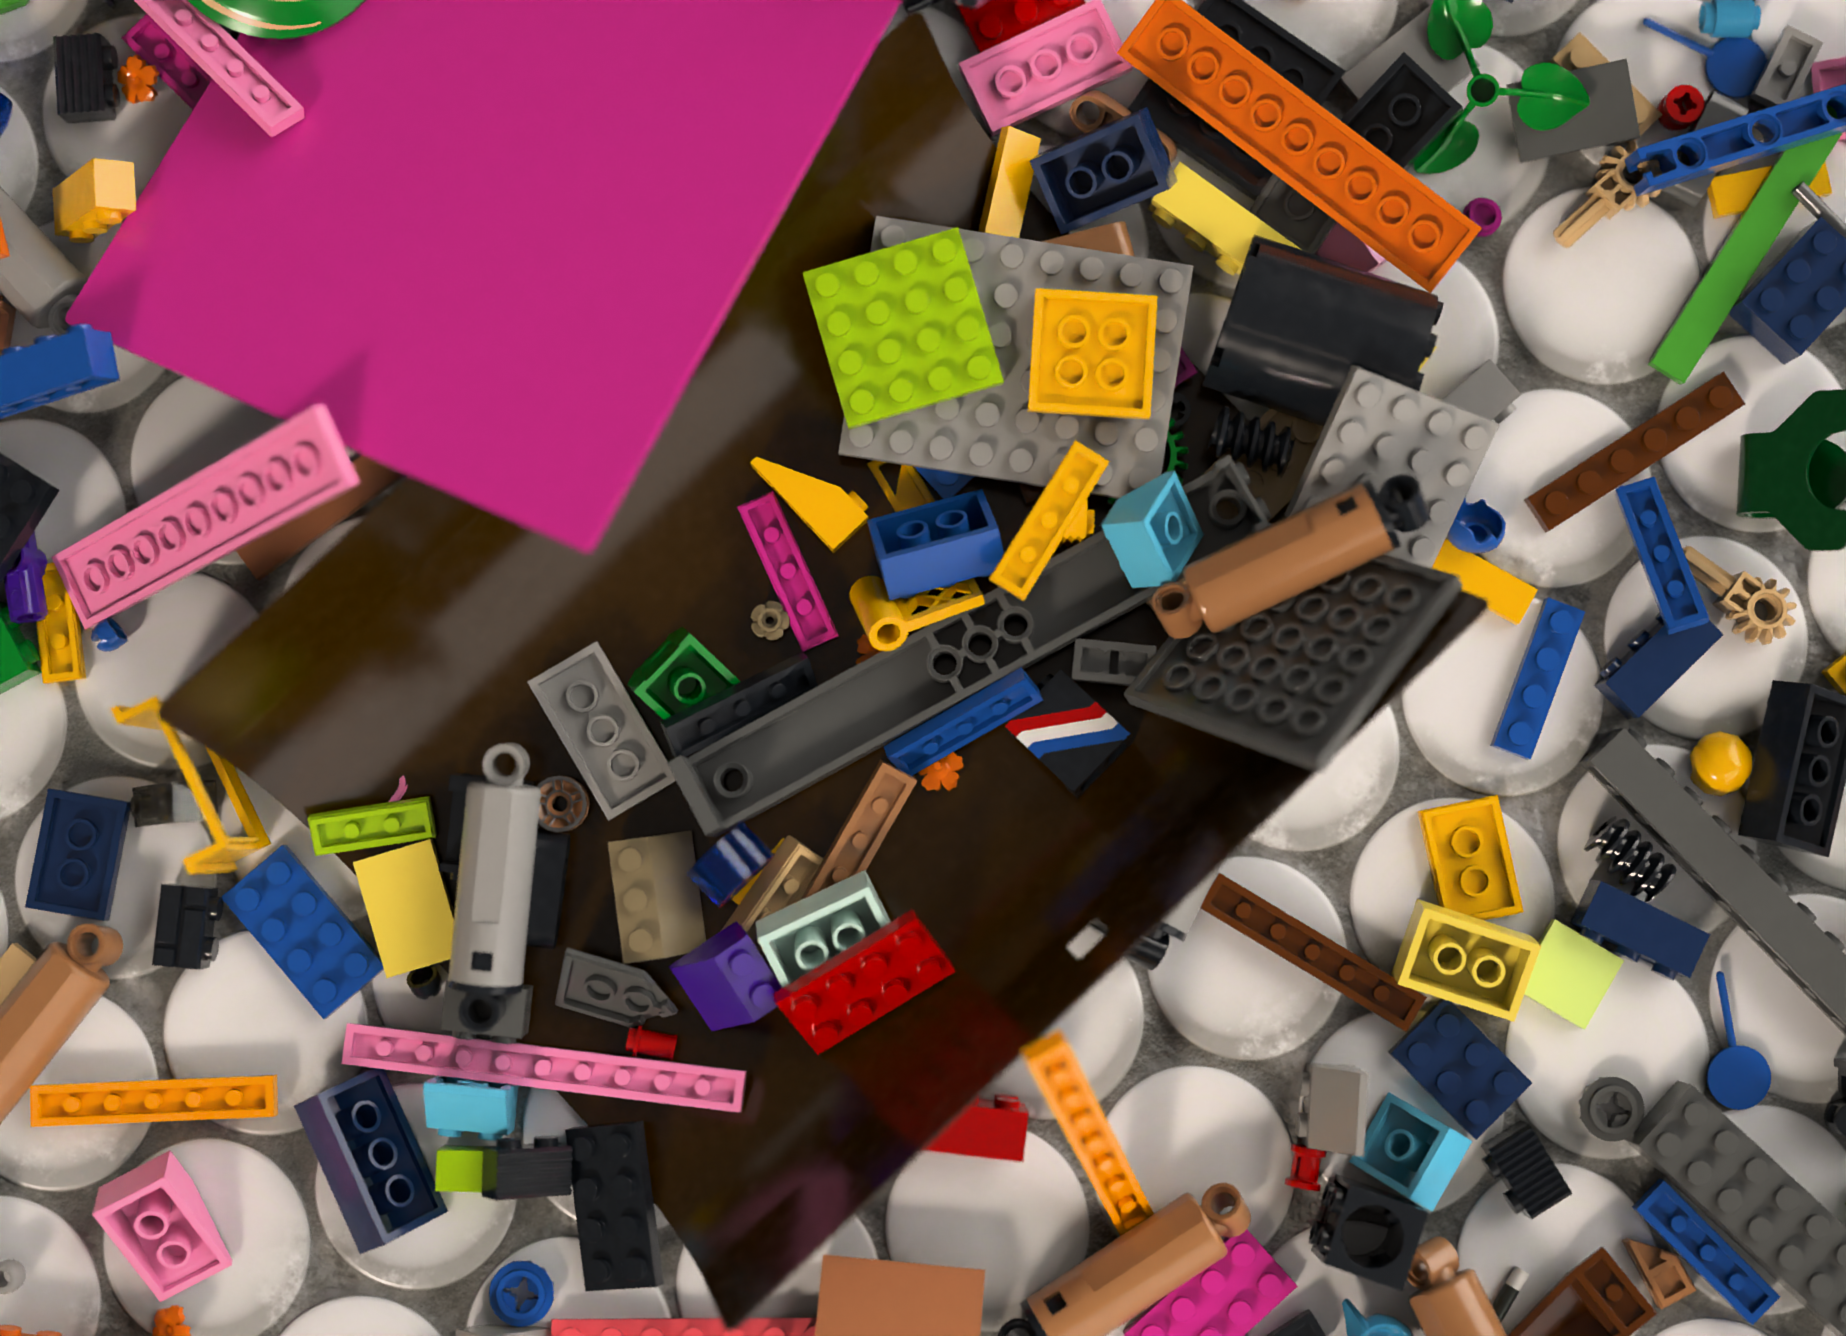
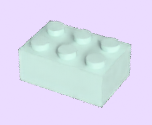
[756,870,891,988]

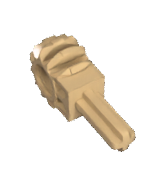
[1553,142,1663,248]
[1683,546,1797,645]

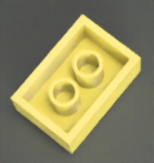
[1391,899,1541,1022]

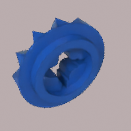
[489,1260,554,1327]

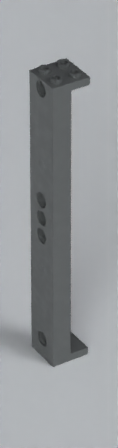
[667,455,1271,838]

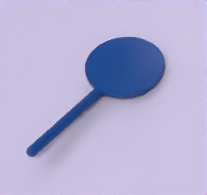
[1642,18,1767,98]
[1706,971,1771,1110]

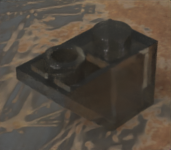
[130,780,219,827]

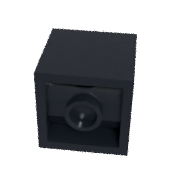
[1309,1174,1429,1291]

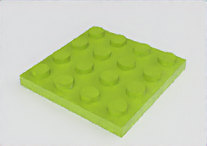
[802,227,1004,430]

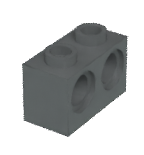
[1072,638,1156,686]

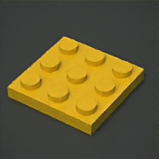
[1027,288,1158,420]

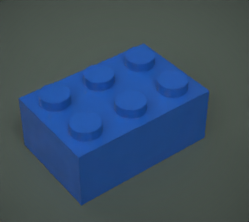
[867,489,1004,600]

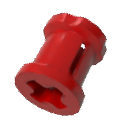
[1285,1144,1327,1191]

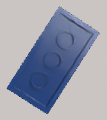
[222,845,384,1020]

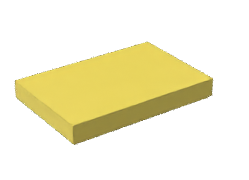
[353,839,455,978]

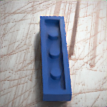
[1615,477,1709,635]
[1490,597,1585,760]
[884,667,1043,776]
[1632,1178,1781,1326]

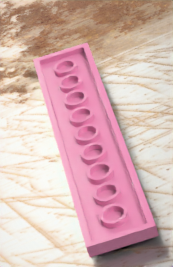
[52,404,360,629]

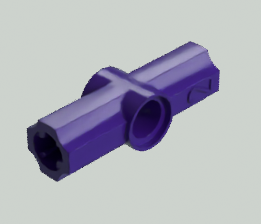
[4,532,48,624]

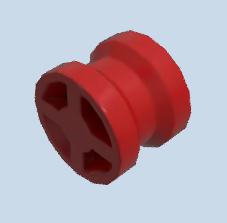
[1657,84,1705,132]

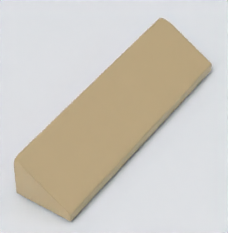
[721,835,824,957]

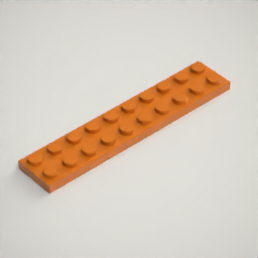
[1117,0,1482,293]

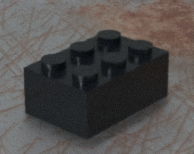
[1340,52,1463,171]

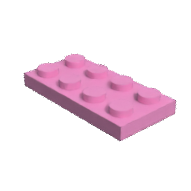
[958,0,1134,137]

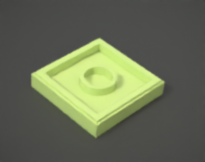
[1524,919,1624,1030]

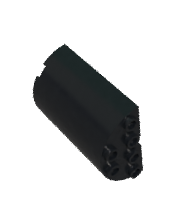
[1202,234,1444,426]

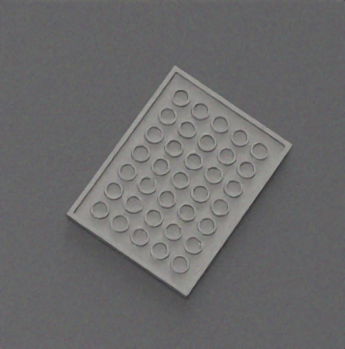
[838,216,1193,499]

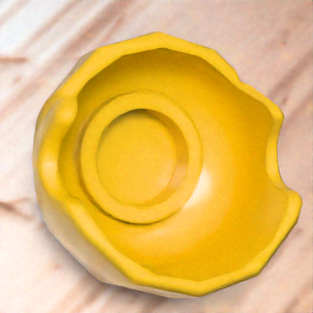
[1689,731,1753,797]

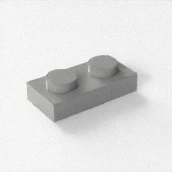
[1749,25,1823,107]

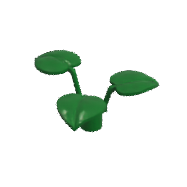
[1414,0,1590,174]

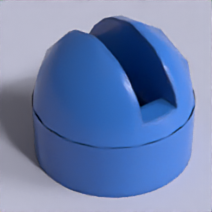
[91,618,128,652]

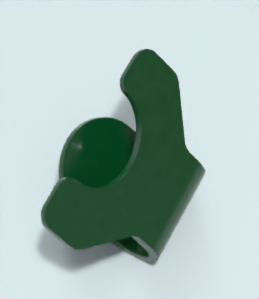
[1736,389,1846,551]

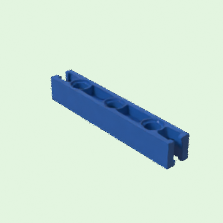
[1624,84,1846,197]

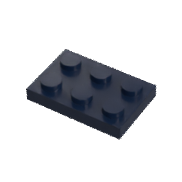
[25,788,132,921]
[1388,998,1532,1140]

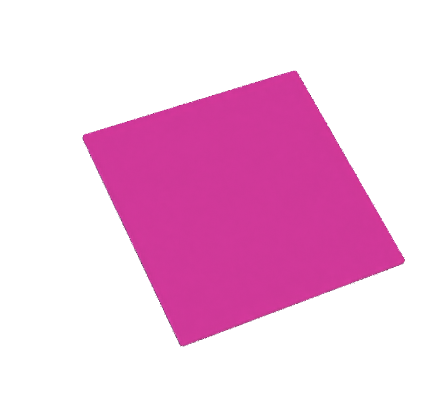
[65,0,901,552]

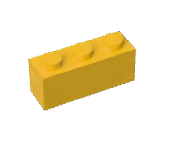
[52,158,136,243]

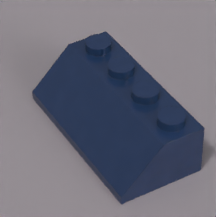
[294,1068,448,1254]

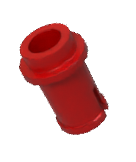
[625,1025,678,1061]

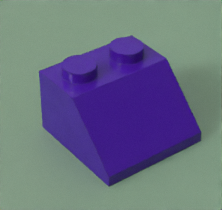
[669,921,782,1031]

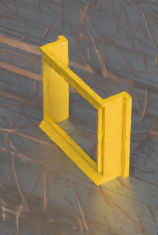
[110,696,271,875]

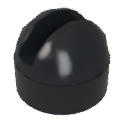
[406,965,442,1000]

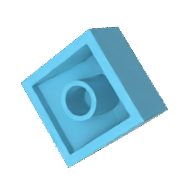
[1101,471,1204,588]
[423,1076,519,1141]
[1349,1093,1472,1212]

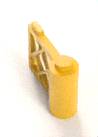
[849,576,985,651]

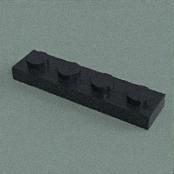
[660,652,818,758]

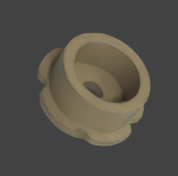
[751,601,790,640]

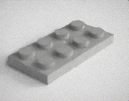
[527,641,676,821]

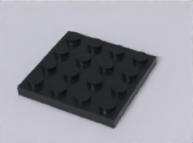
[1128,0,1345,201]

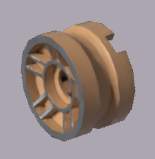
[537,776,590,832]

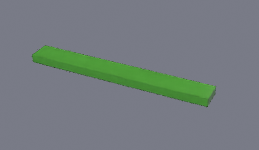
[1648,105,1843,385]

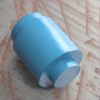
[1699,0,1761,38]

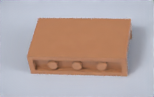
[815,1255,985,1336]

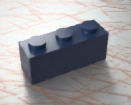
[1594,612,1724,720]
[1570,880,1710,981]

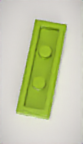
[308,796,437,856]

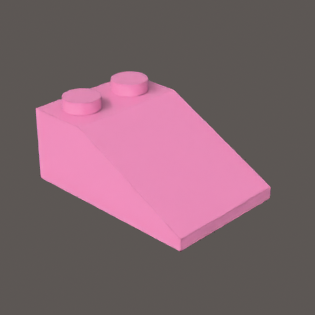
[92,1150,232,1302]

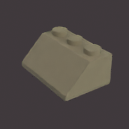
[608,830,706,964]

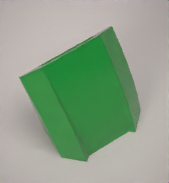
[627,627,741,720]

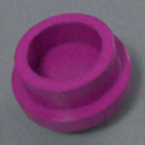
[1462,197,1502,237]

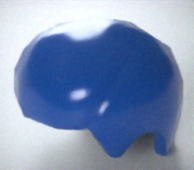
[1447,498,1506,553]

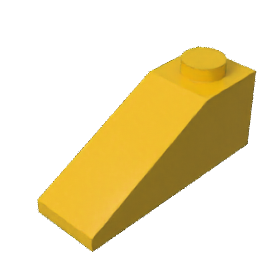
[750,457,869,553]

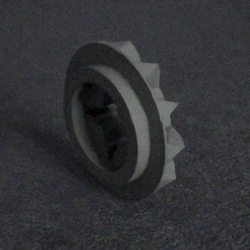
[1578,1077,1644,1142]

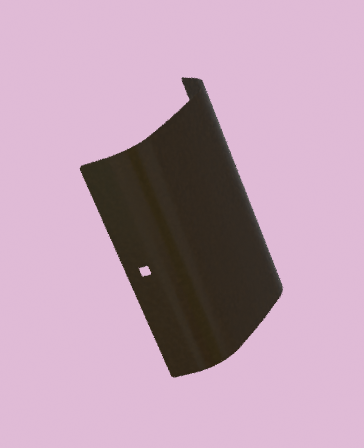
[158,11,1489,1331]

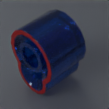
[687,822,775,908]

